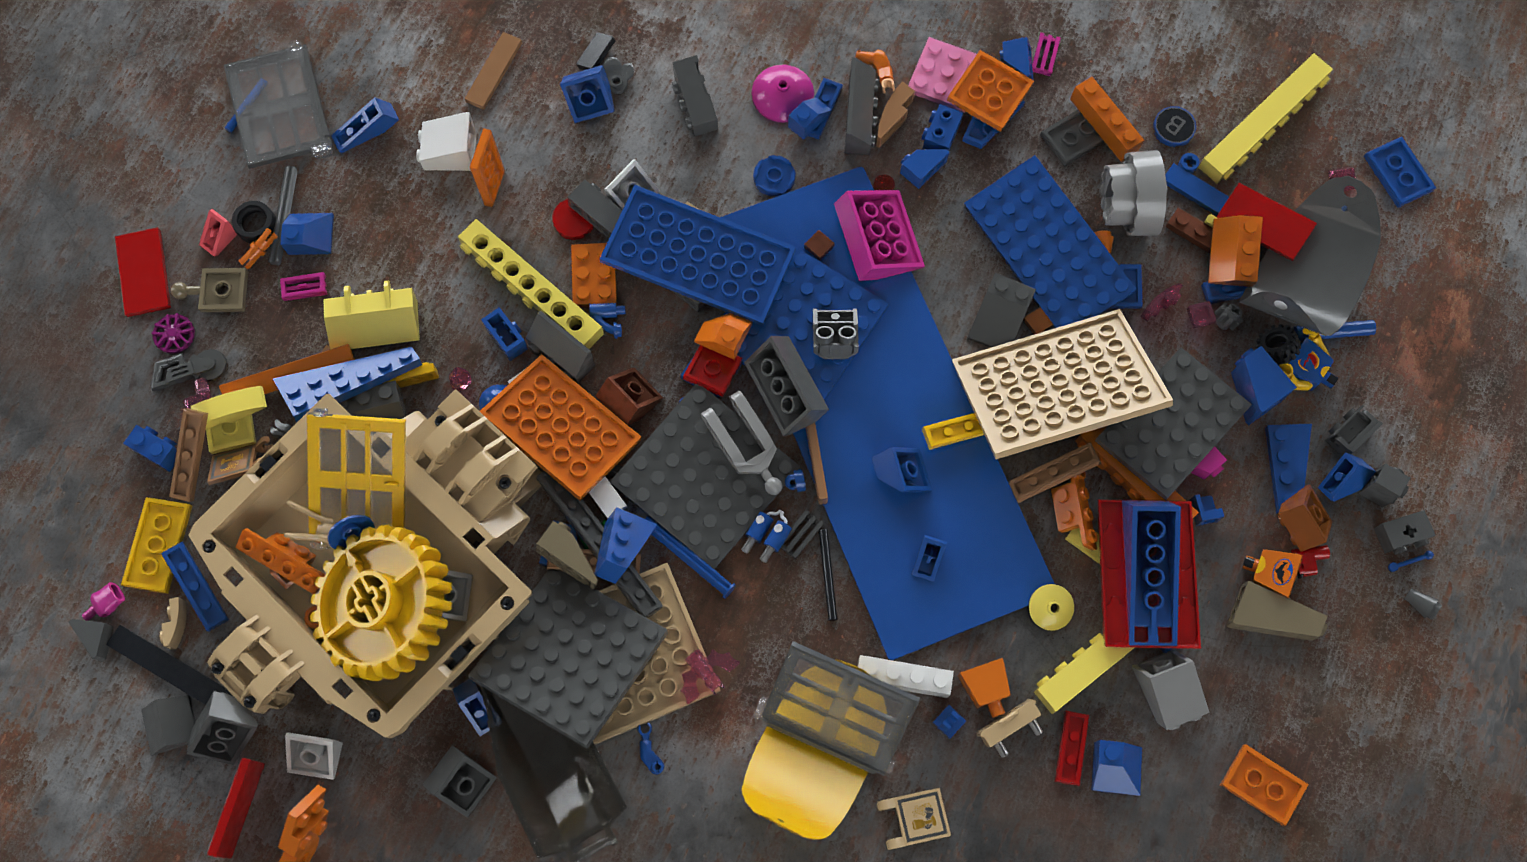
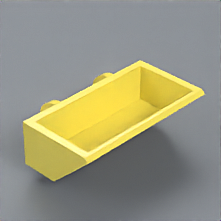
[324,281,419,349]

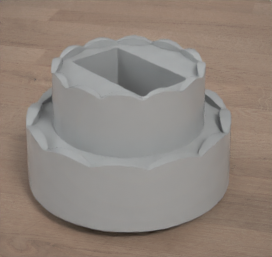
[1100,150,1168,236]

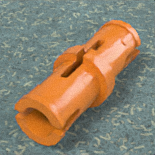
[238,228,278,270]

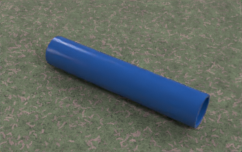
[1293,320,1376,341]

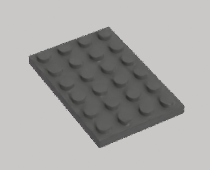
[1095,347,1252,500]

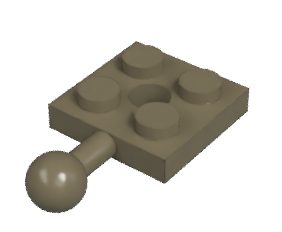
[171,268,248,312]

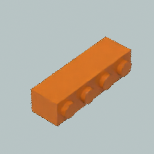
[1070,77,1144,162]

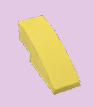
[191,386,267,430]

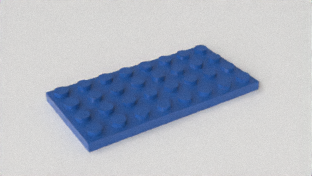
[964,155,1137,328]
[600,185,796,326]

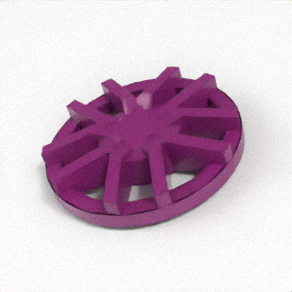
[152,313,195,354]

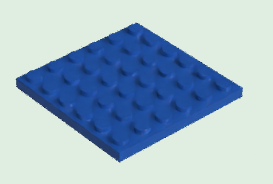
[724,237,889,401]

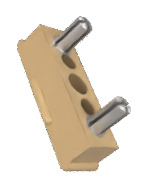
[976,699,1043,758]

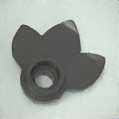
[603,56,634,95]

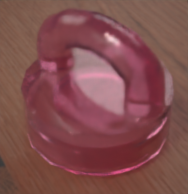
[449,367,472,392]

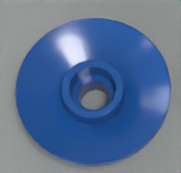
[327,515,375,549]

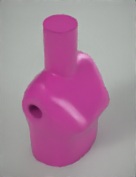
[82,582,125,621]

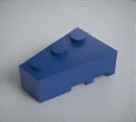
[594,507,658,584]

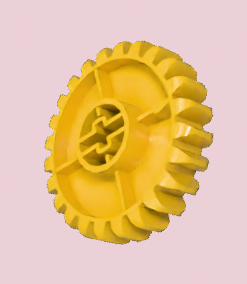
[310,525,452,681]

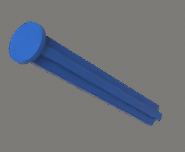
[645,516,736,599]

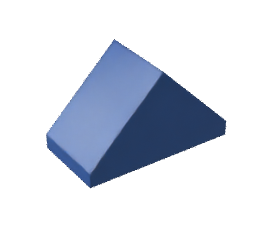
[912,535,947,582]

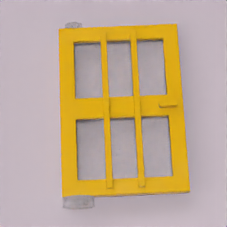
[307,407,406,550]

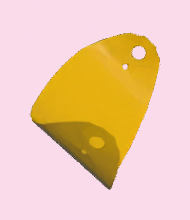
[742,660,887,840]

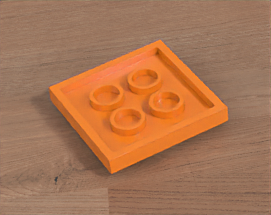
[947,50,1034,132]

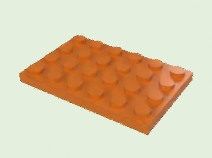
[480,354,641,501]

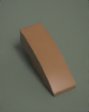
[876,81,915,148]

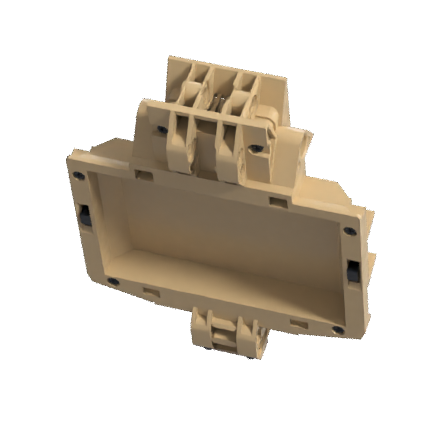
[189,389,542,738]

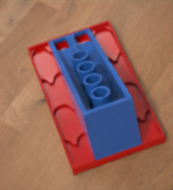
[1098,499,1201,649]

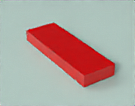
[1055,710,1089,786]

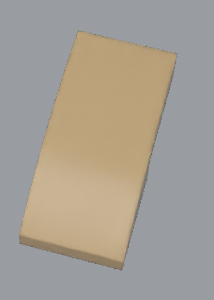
[160,597,187,650]

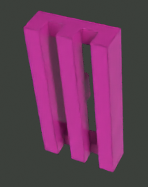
[1032,33,1061,76]
[280,272,327,301]

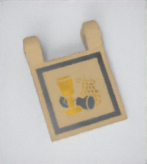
[877,788,951,850]

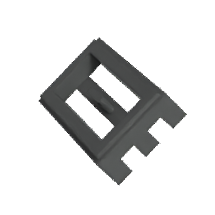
[781,510,824,560]

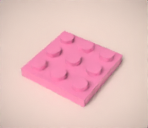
[908,37,977,113]

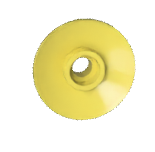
[1029,584,1074,631]

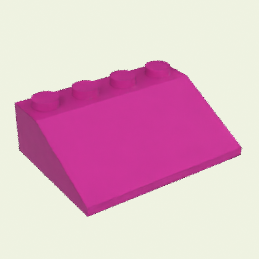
[834,190,925,281]

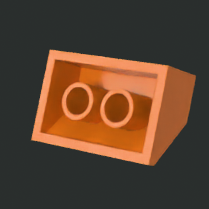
[1208,215,1263,287]

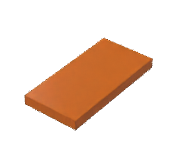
[470,128,505,207]

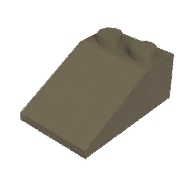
[536,521,598,590]

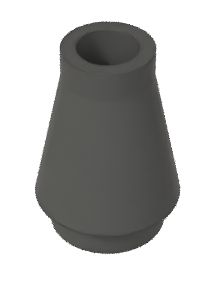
[1404,588,1442,620]

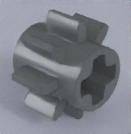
[1214,303,1243,331]

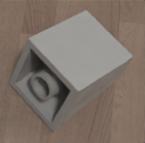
[1132,649,1210,730]

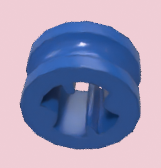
[1178,153,1200,174]

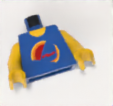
[1279,328,1338,391]

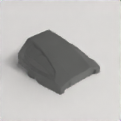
[813,309,859,359]

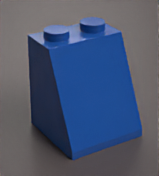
[1231,346,1297,426]

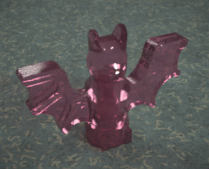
[680,649,740,704]

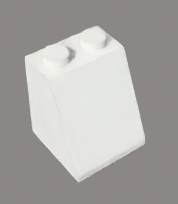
[417,112,477,171]

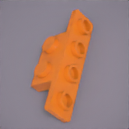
[1051,472,1098,551]
[235,528,325,594]

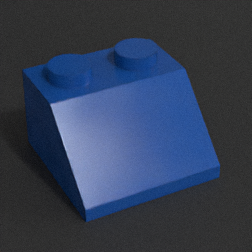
[560,65,614,123]

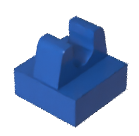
[932,705,966,739]

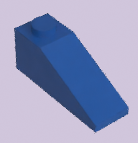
[331,97,399,153]

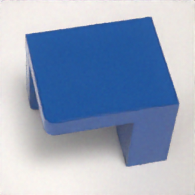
[1189,494,1224,526]

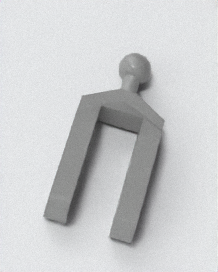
[701,391,782,495]

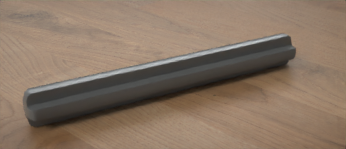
[268,166,298,266]

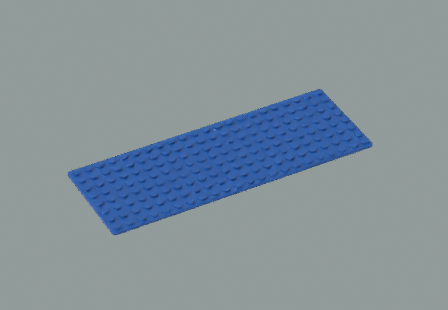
[720,167,1055,660]

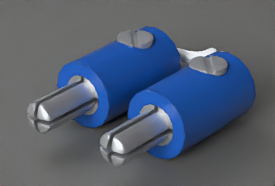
[742,510,792,563]

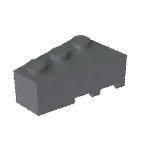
[672,55,718,137]

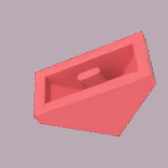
[199,209,238,257]

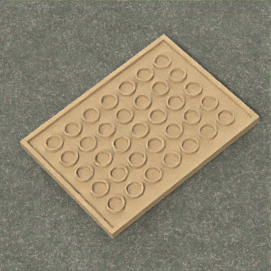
[952,309,1173,459]

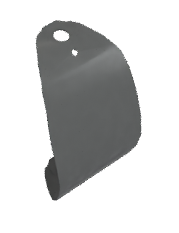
[1239,176,1381,336]

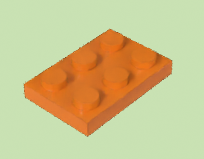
[571,243,617,308]
[1220,744,1309,826]

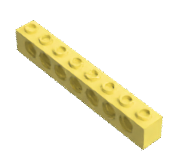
[458,219,604,349]

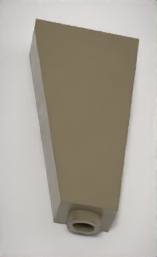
[1226,581,1328,641]

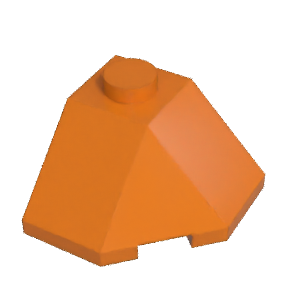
[694,313,753,360]

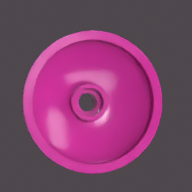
[752,65,814,122]

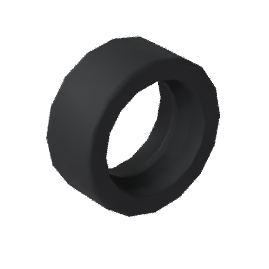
[232,201,276,244]

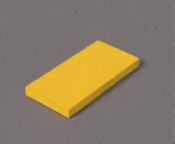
[121,497,192,594]

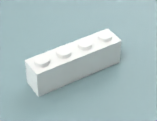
[857,655,954,698]

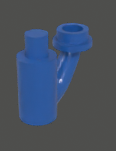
[590,303,626,339]

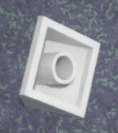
[605,159,660,210]
[285,732,343,780]

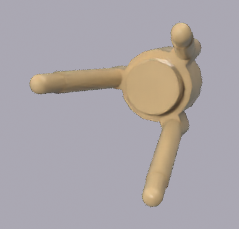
[284,501,334,543]

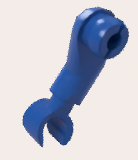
[637,722,664,774]

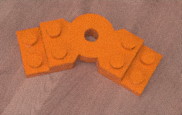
[278,785,329,862]

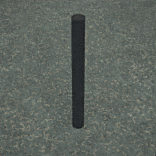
[819,529,838,621]

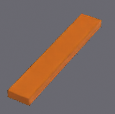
[219,344,354,394]

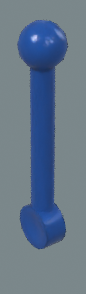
[1388,551,1434,572]

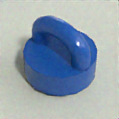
[785,469,807,492]

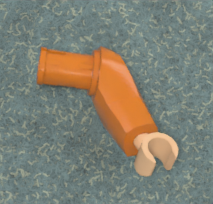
[855,49,895,94]

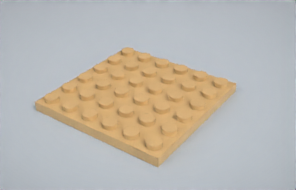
[589,563,721,747]

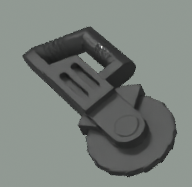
[150,349,227,391]

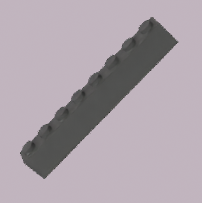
[567,180,705,312]

